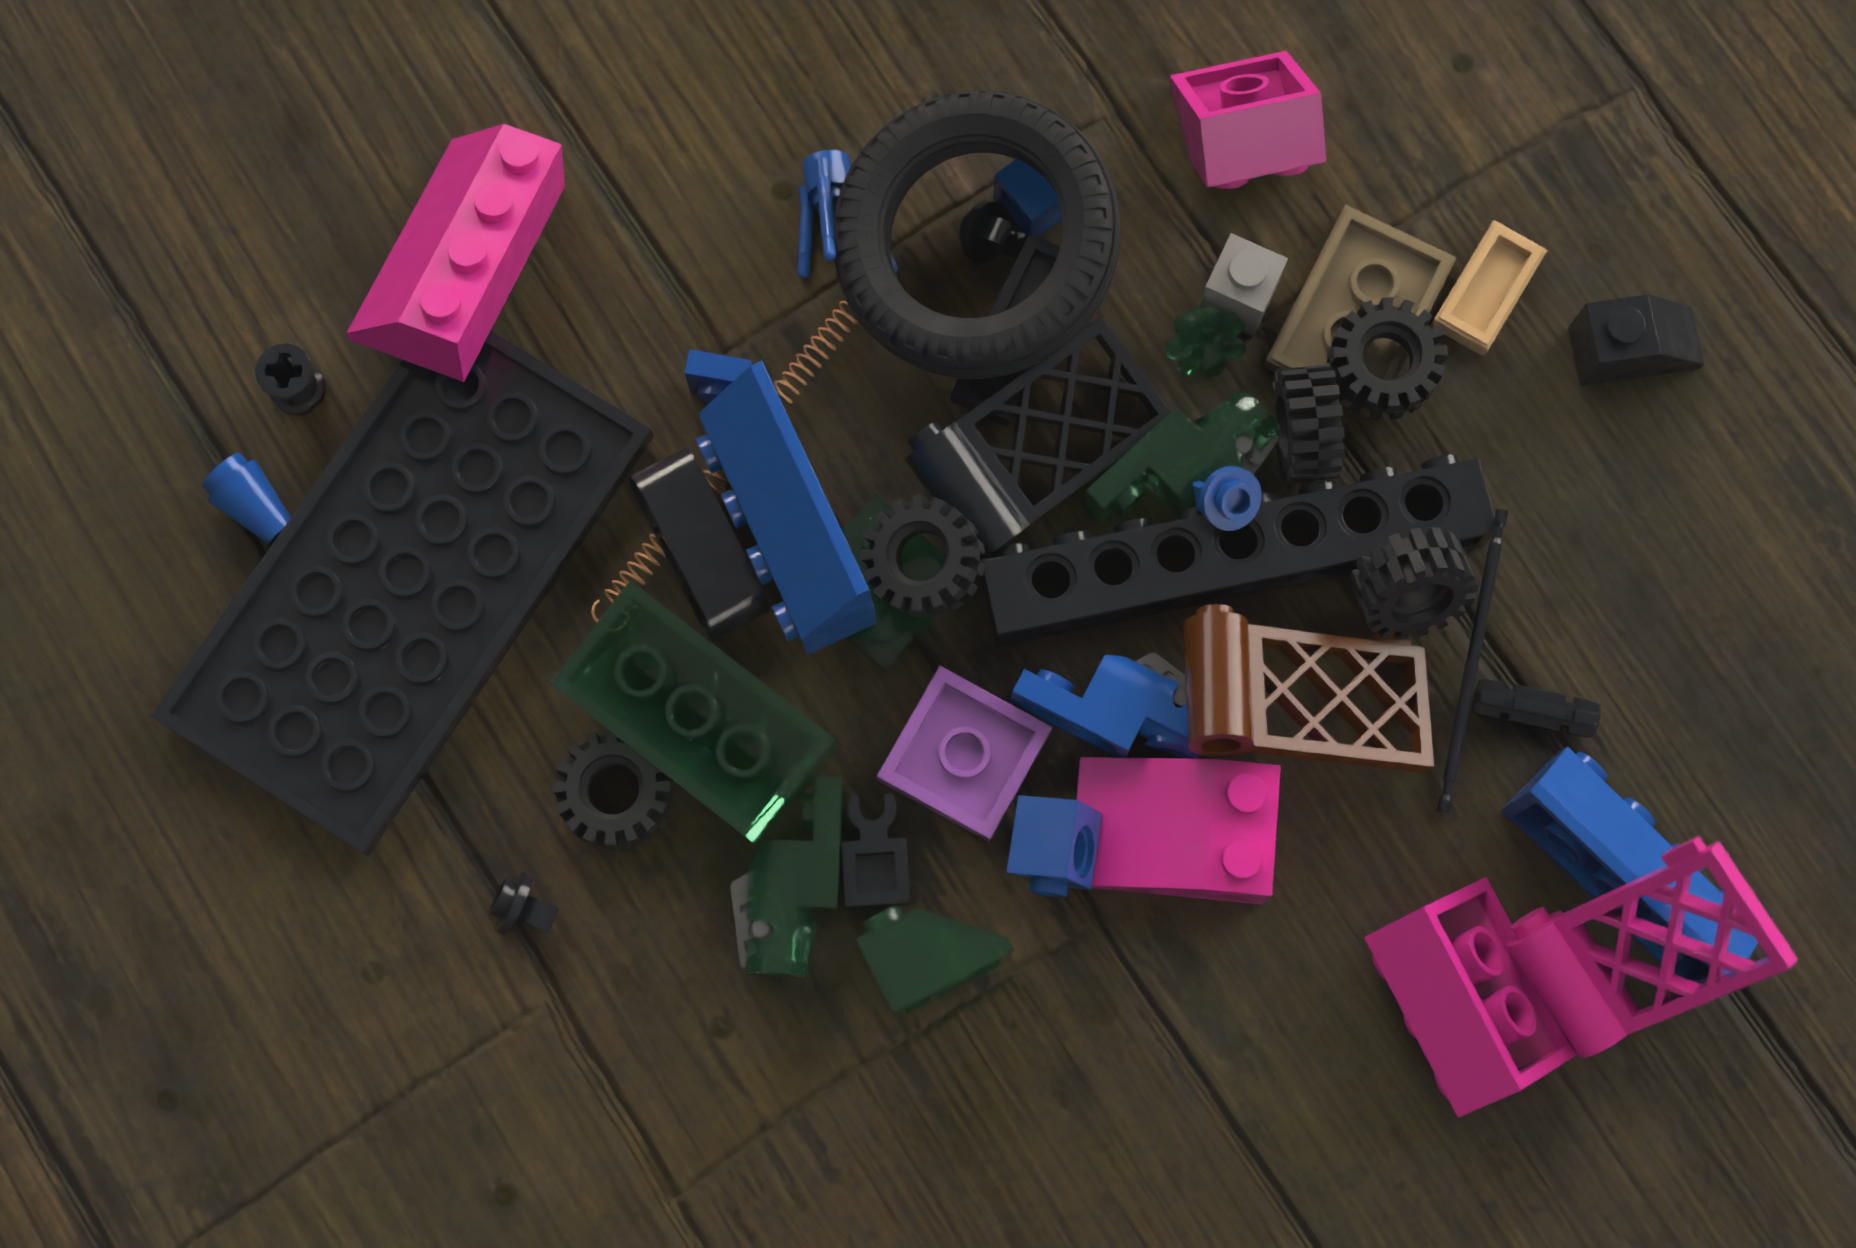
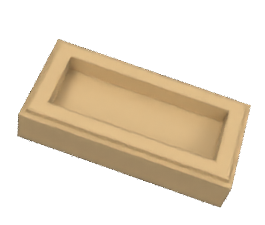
[1430,220,1547,357]

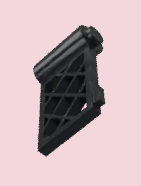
[904,317,1175,561]

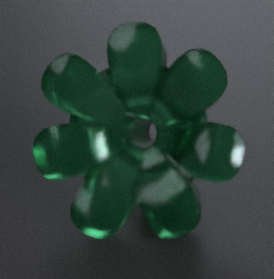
[1166,306,1246,377]

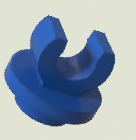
[1192,466,1262,531]

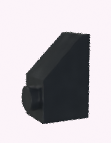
[1568,294,1705,386]

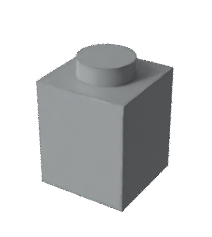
[1198,233,1288,337]

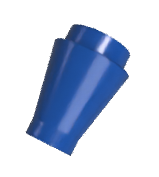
[202,453,292,547]

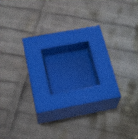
[684,349,752,403]

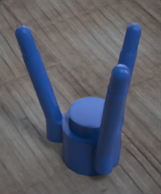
[797,150,898,279]

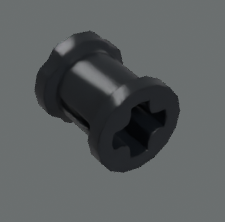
[255,343,326,416]

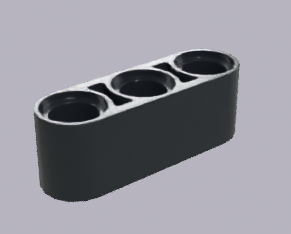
[628,448,770,641]

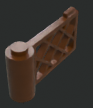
[1183,604,1434,773]

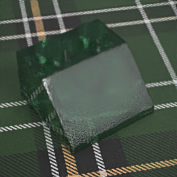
[856,906,1014,1021]

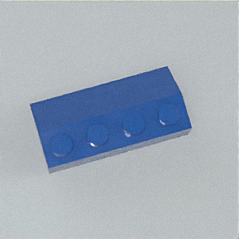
[695,361,877,655]
[1500,747,1758,984]

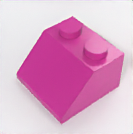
[1170,51,1327,189]

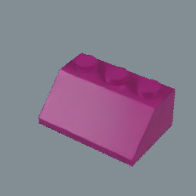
[1364,877,1578,1118]

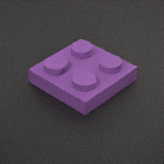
[877,666,1052,842]

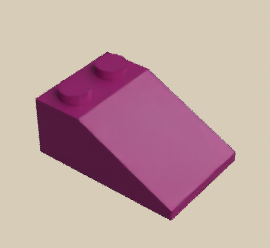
[1076,757,1281,905]

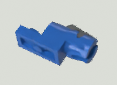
[1010,653,1200,759]

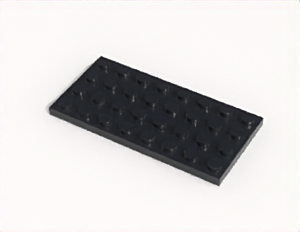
[151,331,654,856]

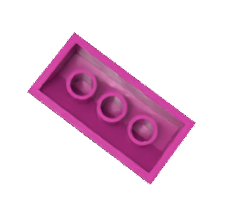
[346,124,565,382]

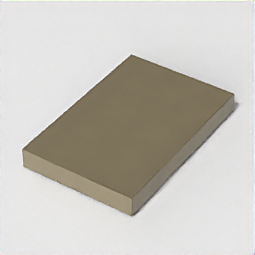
[1263,204,1457,421]

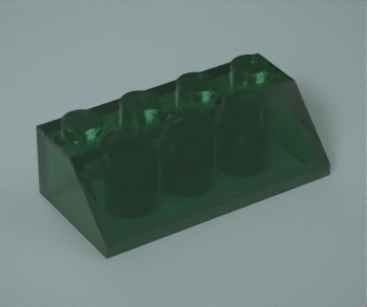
[550,580,842,844]

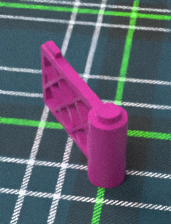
[1507,836,1798,1058]

